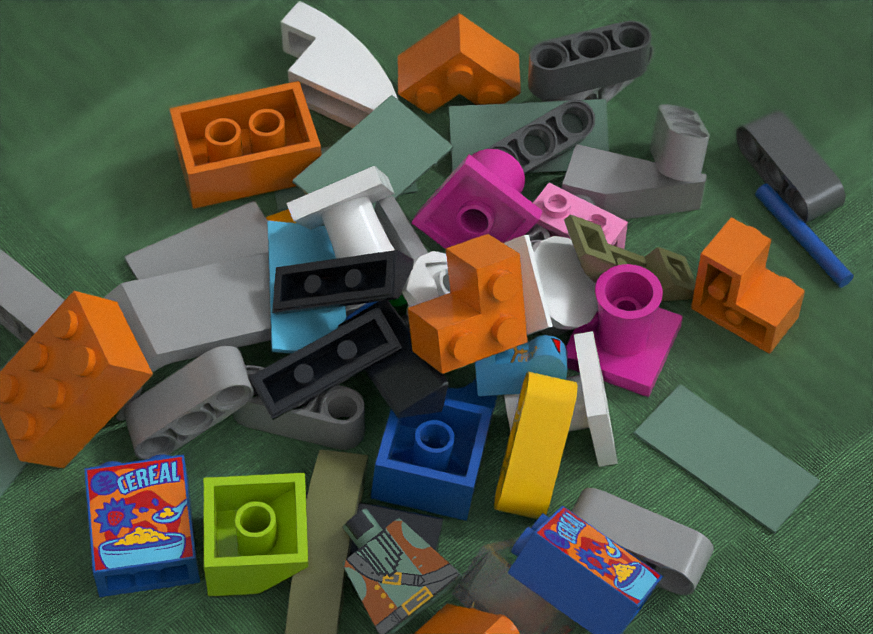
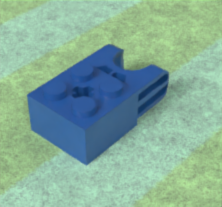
[371,378,498,521]

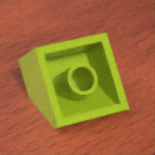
[203,473,309,596]

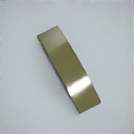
[564,214,696,301]
[285,449,369,634]

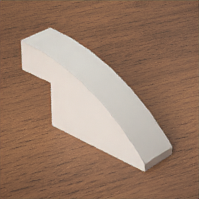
[281,1,398,128]

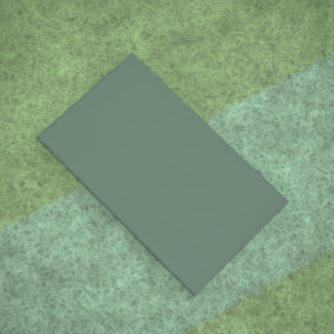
[292,95,453,208]

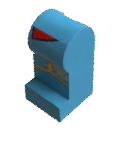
[475,335,568,396]

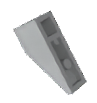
[562,144,707,220]

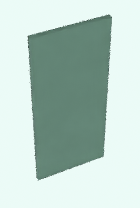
[449,99,609,173]
[633,384,820,534]

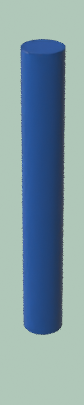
[755,183,854,288]

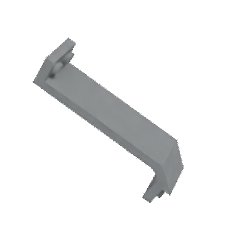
[104,196,428,422]

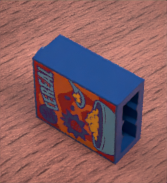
[84,454,200,597]
[508,505,663,634]

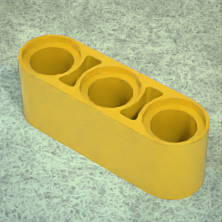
[494,371,578,519]

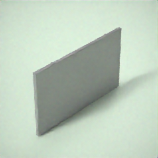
[124,201,268,280]

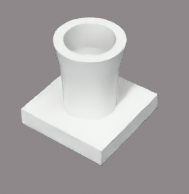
[286,166,395,259]
[504,331,618,467]

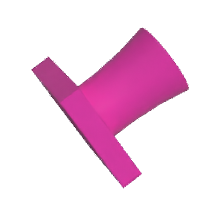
[411,149,542,249]
[566,264,683,397]

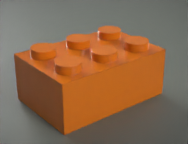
[169,81,322,209]
[0,291,153,468]

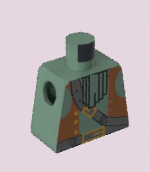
[342,509,464,634]

